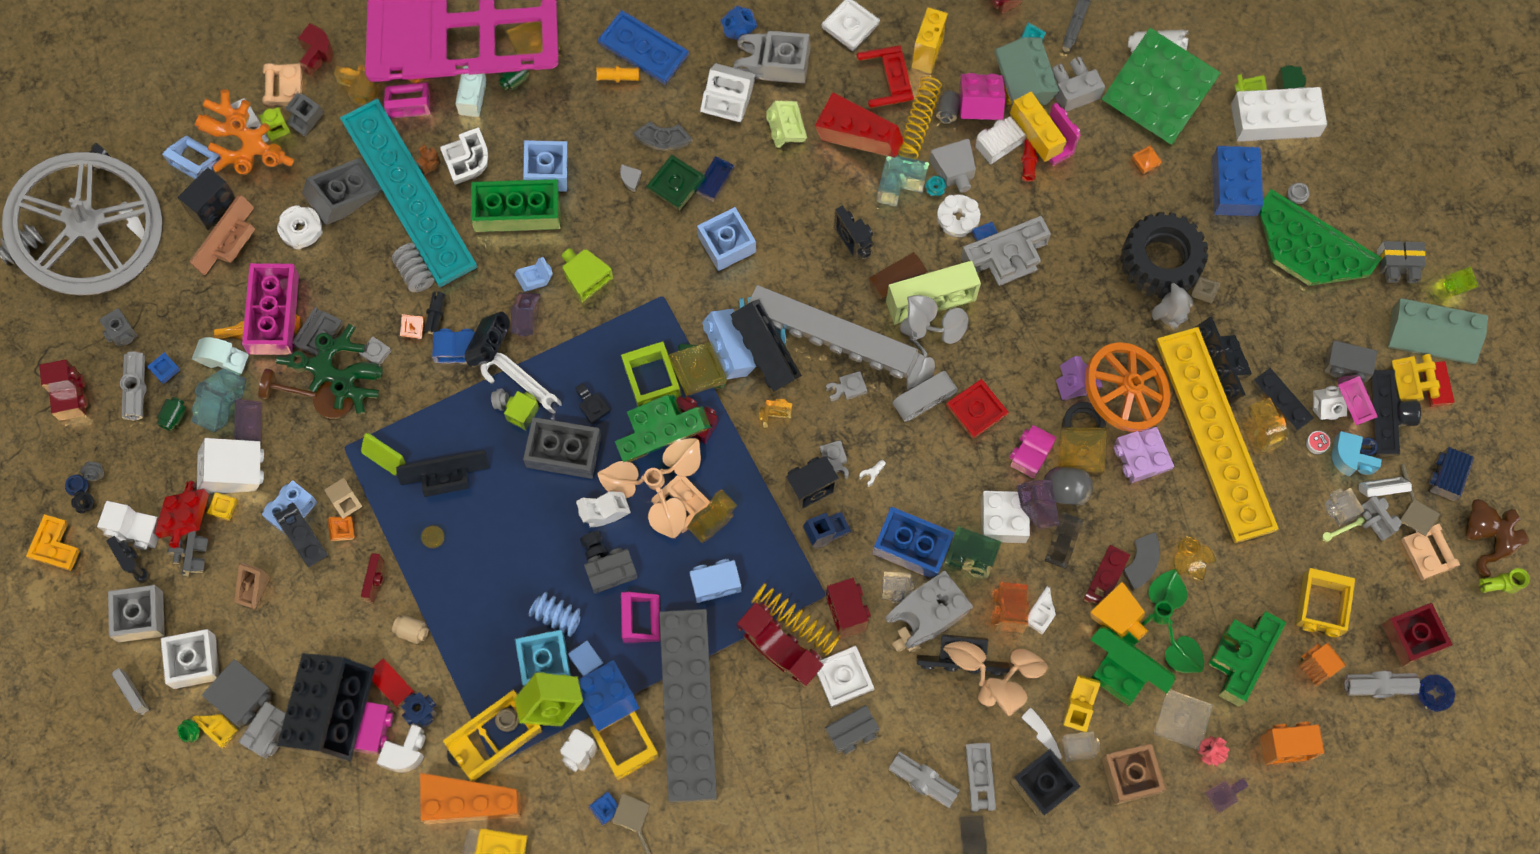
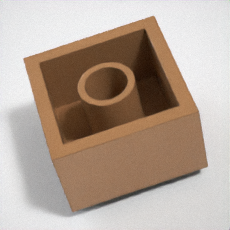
[1101,744,1166,805]

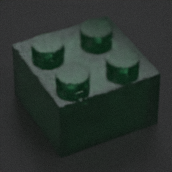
[945,526,1001,579]

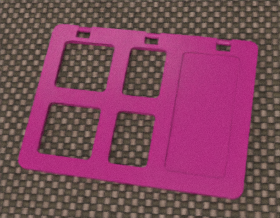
[365,0,559,82]

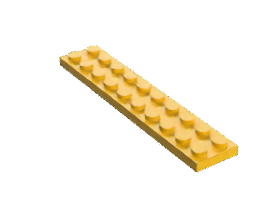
[1156,327,1279,544]

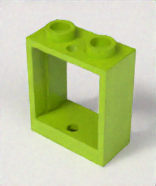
[621,342,681,407]

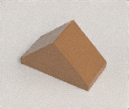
[234,562,270,609]

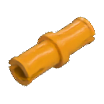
[597,66,639,82]

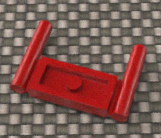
[856,45,914,108]

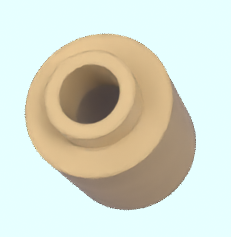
[392,615,429,644]

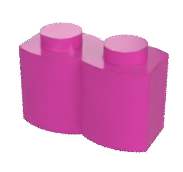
[1009,425,1057,479]

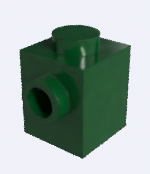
[1275,65,1306,90]

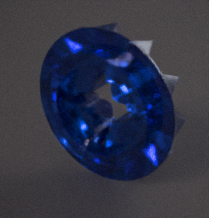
[1418,674,1455,712]

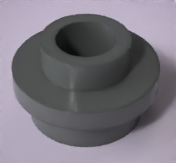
[80,461,104,481]

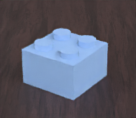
[523,140,567,192]
[697,207,756,271]

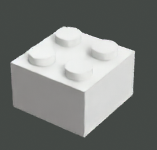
[980,491,1030,543]
[161,629,220,689]

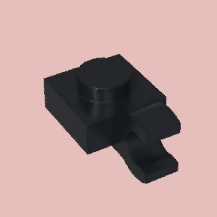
[575,383,610,424]

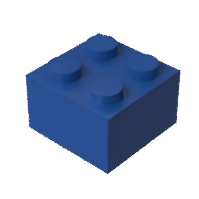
[578,660,639,731]

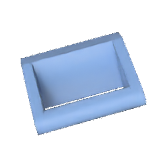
[163,136,221,179]

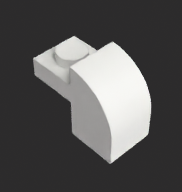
[576,491,631,527]
[377,725,426,773]

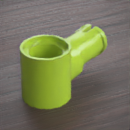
[1479,568,1530,593]

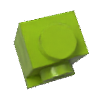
[259,107,291,141]

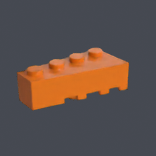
[420,773,521,825]

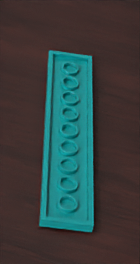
[340,98,478,288]

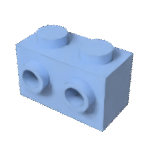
[262,480,318,535]
[690,559,742,603]

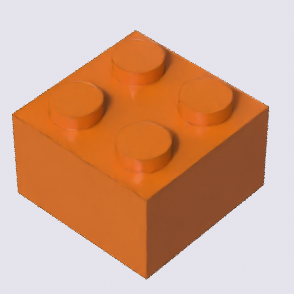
[1260,722,1324,765]

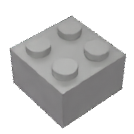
[108,585,165,642]

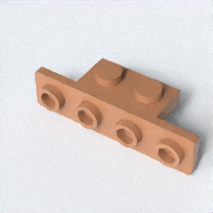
[190,195,255,275]

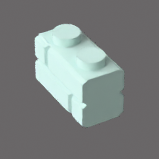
[456,66,487,117]

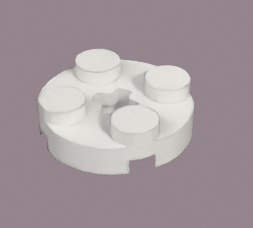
[937,195,980,237]
[277,206,323,249]

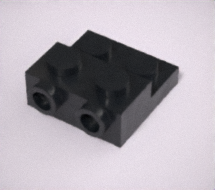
[834,205,874,261]

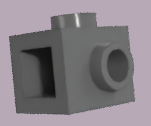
[99,308,138,347]

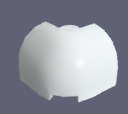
[440,128,489,185]

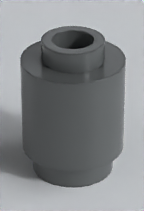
[936,91,960,124]

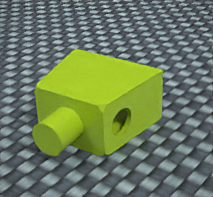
[561,248,613,302]

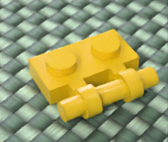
[1392,354,1440,401]

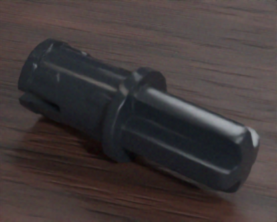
[425,291,446,335]

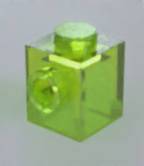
[1444,266,1479,296]

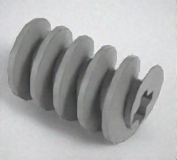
[0,223,45,266]
[392,243,434,292]

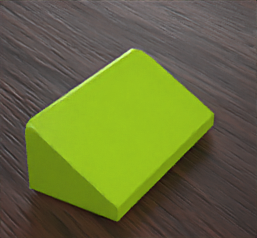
[361,433,406,476]

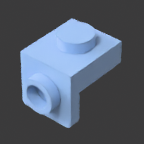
[514,257,552,292]

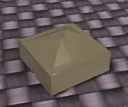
[1191,276,1220,303]

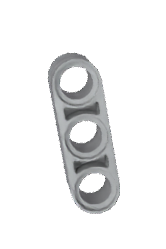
[892,371,958,422]

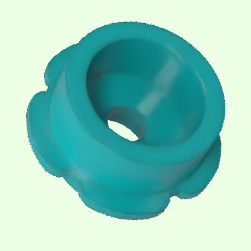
[925,176,946,196]

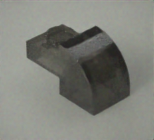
[958,815,987,854]

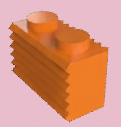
[1299,642,1346,686]

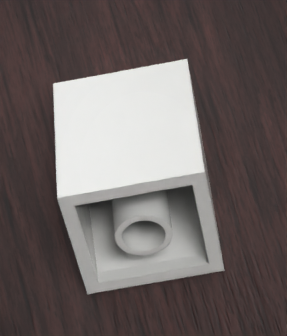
[197,438,264,494]

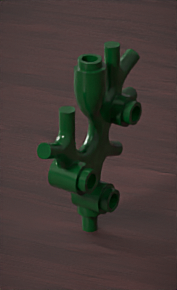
[276,323,383,415]

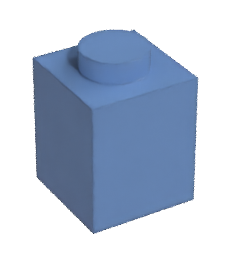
[568,641,604,677]

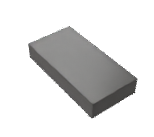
[112,668,149,715]

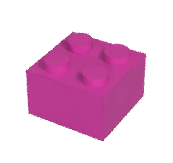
[959,73,1005,120]

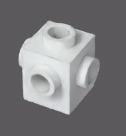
[1313,386,1348,420]

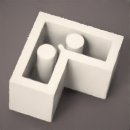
[97,501,159,550]

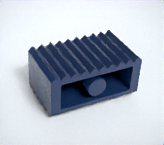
[1428,447,1474,502]

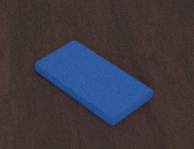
[598,10,689,85]

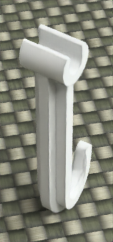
[481,353,562,413]

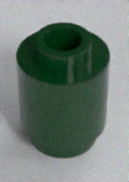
[498,63,530,92]
[156,397,187,432]

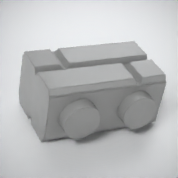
[238,701,286,759]

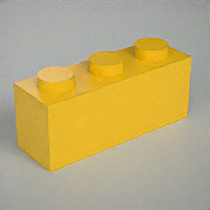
[1010,92,1067,162]

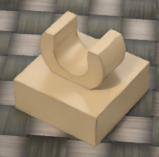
[892,626,922,652]

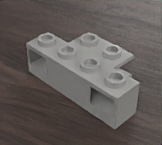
[961,216,1051,286]

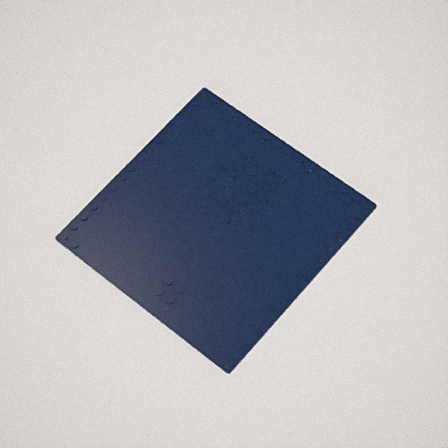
[345,296,825,765]

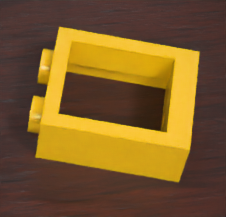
[912,8,948,74]
[1296,568,1355,638]
[590,711,659,780]

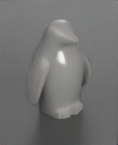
[1152,283,1194,329]

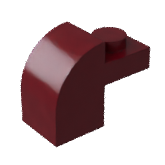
[298,23,333,76]

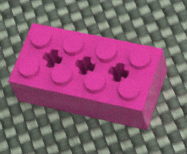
[242,263,299,355]

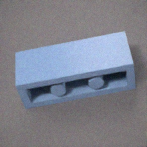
[702,309,756,380]

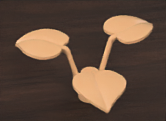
[598,438,701,538]
[943,641,1048,716]

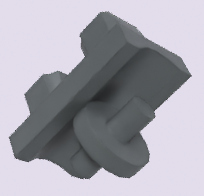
[167,531,208,576]

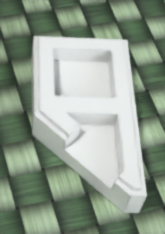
[1023,587,1056,634]

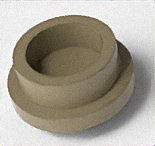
[495,708,519,732]

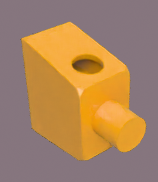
[1090,582,1148,641]

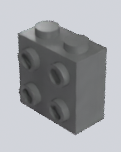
[202,659,274,728]

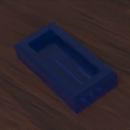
[695,156,734,202]

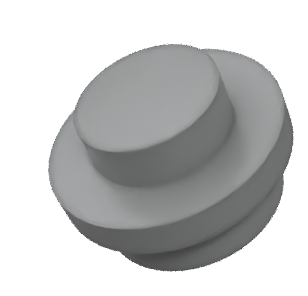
[1287,183,1309,204]
[491,388,509,411]

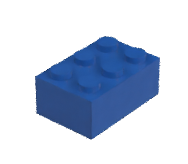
[1212,146,1263,216]
[872,507,955,579]

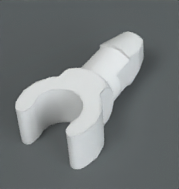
[859,460,886,487]

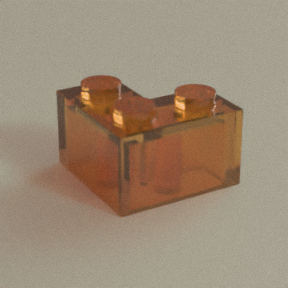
[991,582,1029,635]

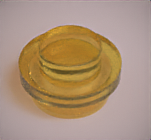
[421,526,445,548]

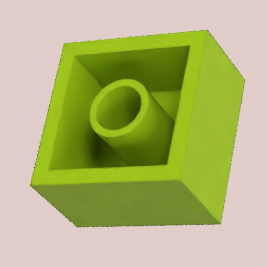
[514,672,583,726]

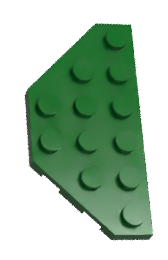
[1259,189,1382,286]

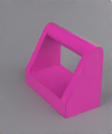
[384,82,430,118]
[1337,375,1378,425]
[621,592,661,643]

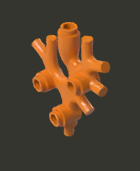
[194,89,295,174]

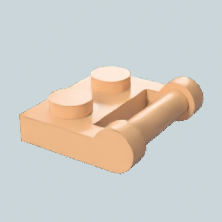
[263,64,302,107]
[651,475,712,533]
[1401,524,1460,581]

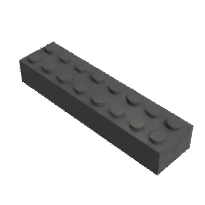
[660,609,717,804]

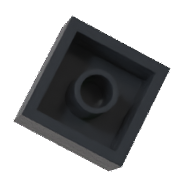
[177,167,236,231]
[785,455,839,512]
[1010,749,1081,819]

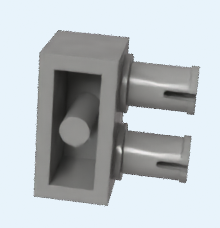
[1052,57,1105,112]

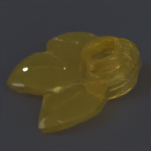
[1173,537,1216,581]

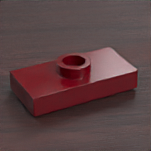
[361,553,384,604]

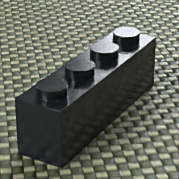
[730,299,802,392]

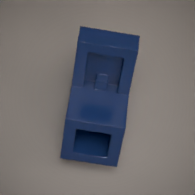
[803,512,851,549]

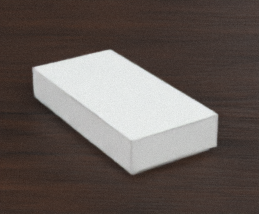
[1359,477,1412,497]

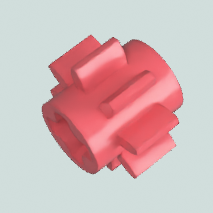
[1198,736,1230,767]

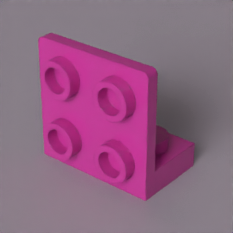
[1049,103,1080,166]

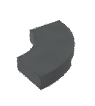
[633,121,693,151]
[1123,532,1160,591]

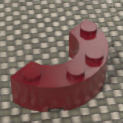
[736,602,824,686]

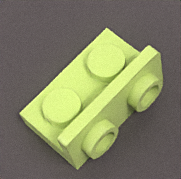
[766,101,807,148]

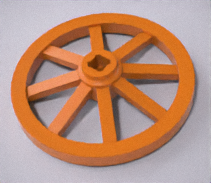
[1085,342,1170,432]

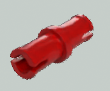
[1021,138,1038,182]

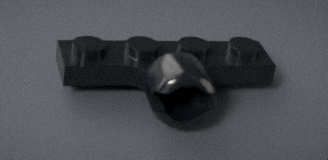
[1371,370,1421,457]

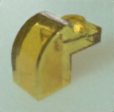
[334,64,378,106]
[1248,398,1288,453]
[687,489,737,543]

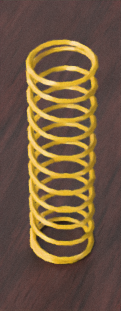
[898,77,942,159]
[751,583,840,656]

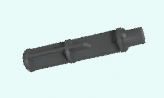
[1062,0,1091,52]

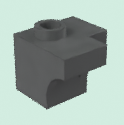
[285,92,325,137]

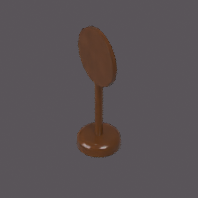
[258,368,353,419]

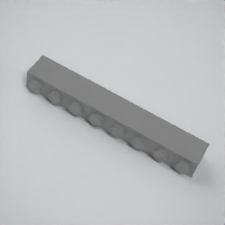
[749,285,919,379]

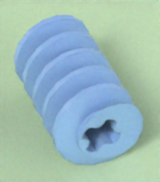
[529,592,580,637]

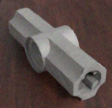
[120,351,147,421]
[1344,671,1420,698]
[888,752,960,809]

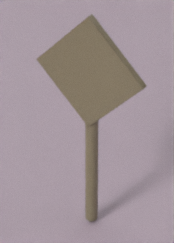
[1400,464,1440,536]
[612,793,651,854]

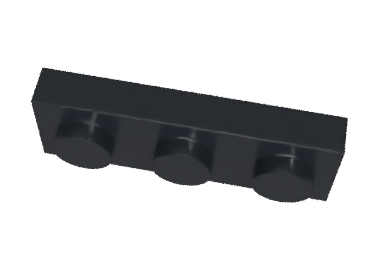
[1252,368,1314,433]

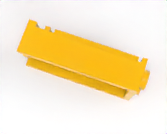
[443,690,542,782]

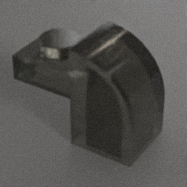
[1044,512,1084,569]

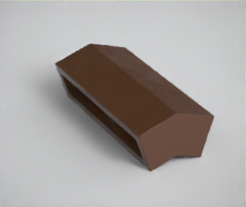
[868,252,928,300]

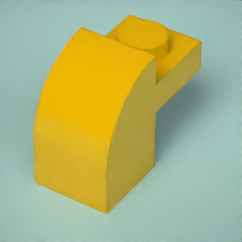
[1063,674,1100,732]

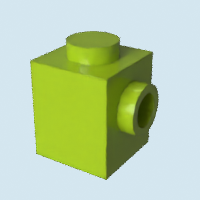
[504,391,539,430]

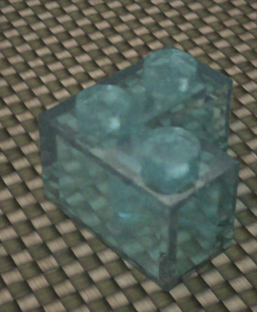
[876,155,929,206]
[192,368,246,432]

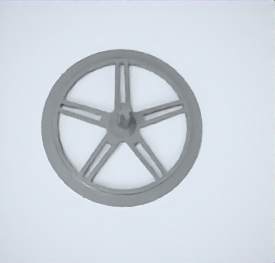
[2,152,162,295]

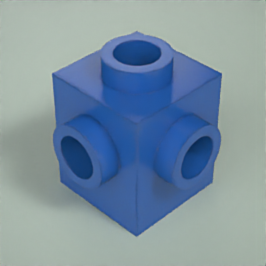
[721,6,758,40]

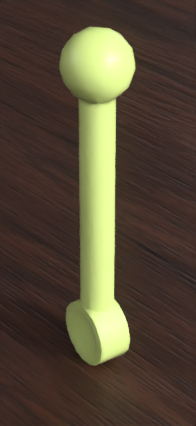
[1322,517,1366,542]

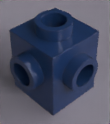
[401,692,438,728]

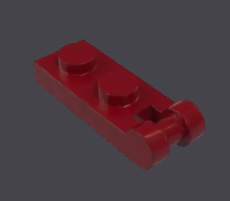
[1083,545,1131,605]

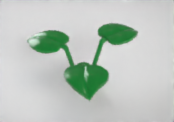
[1101,569,1204,673]

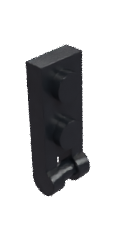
[273,502,328,568]

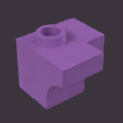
[1056,356,1103,400]

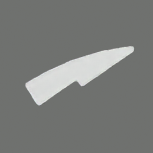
[119,201,145,240]
[1022,708,1062,759]

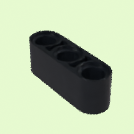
[464,312,510,367]

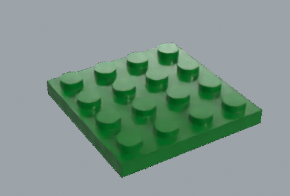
[1102,28,1221,145]

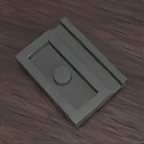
[292,307,344,356]

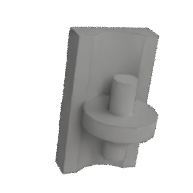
[1358,495,1402,541]

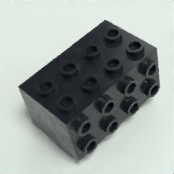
[277,653,375,762]

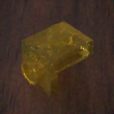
[759,399,792,428]

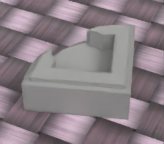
[620,165,642,192]

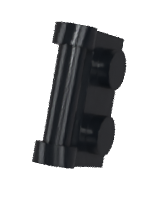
[106,536,149,583]

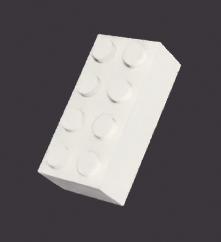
[1231,87,1327,141]

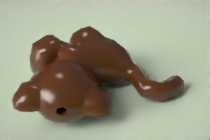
[1466,499,1529,578]

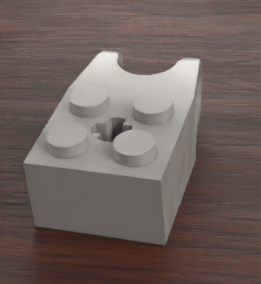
[733,31,811,83]
[885,571,973,649]

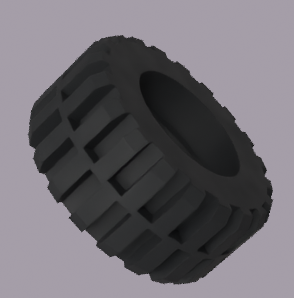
[1121,212,1208,299]

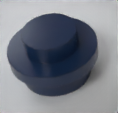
[65,474,89,497]

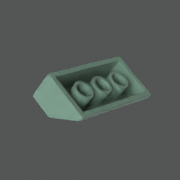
[1388,298,1488,365]

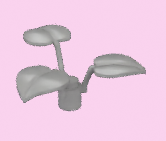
[900,295,968,390]

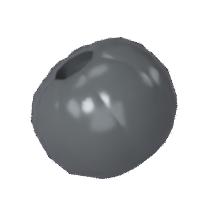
[1042,467,1093,505]

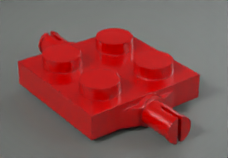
[155,481,209,548]

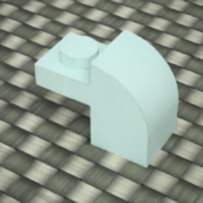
[192,337,249,375]

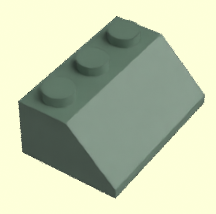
[994,37,1060,105]

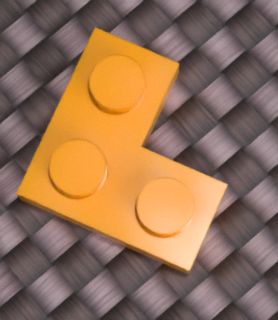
[26,514,80,571]

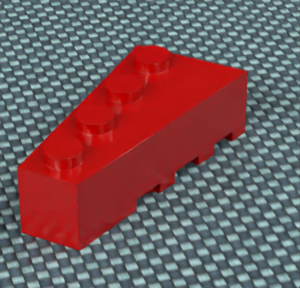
[815,92,904,158]

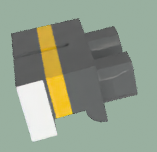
[1377,241,1426,284]

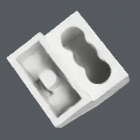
[700,63,755,122]

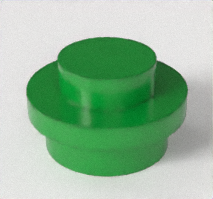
[177,719,200,742]

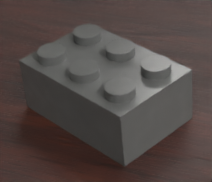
[523,417,601,479]

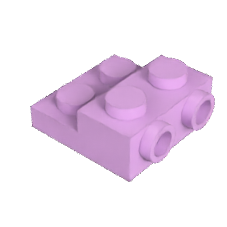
[1114,427,1174,483]

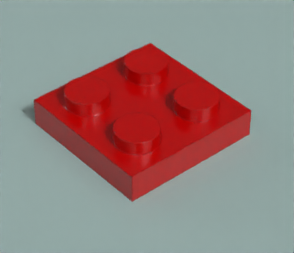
[946,379,1009,439]

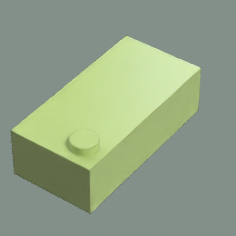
[886,261,981,325]

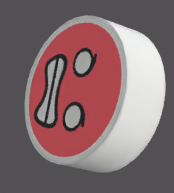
[1306,431,1330,454]

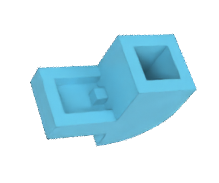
[1332,431,1382,476]

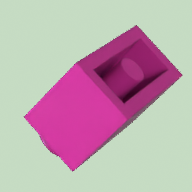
[354,702,394,755]

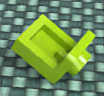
[1235,74,1267,93]

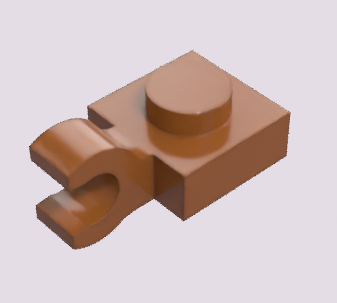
[416,144,441,176]

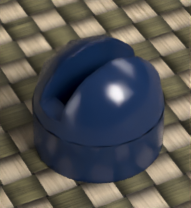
[1360,438,1377,456]

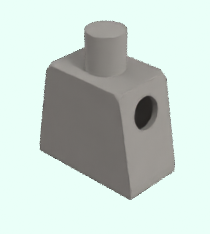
[929,139,976,193]

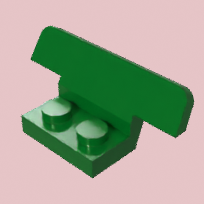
[1090,626,1176,706]

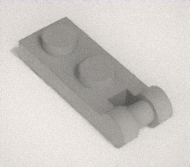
[965,743,996,812]

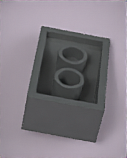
[302,158,383,225]

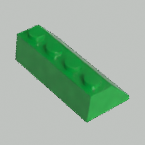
[471,179,561,232]

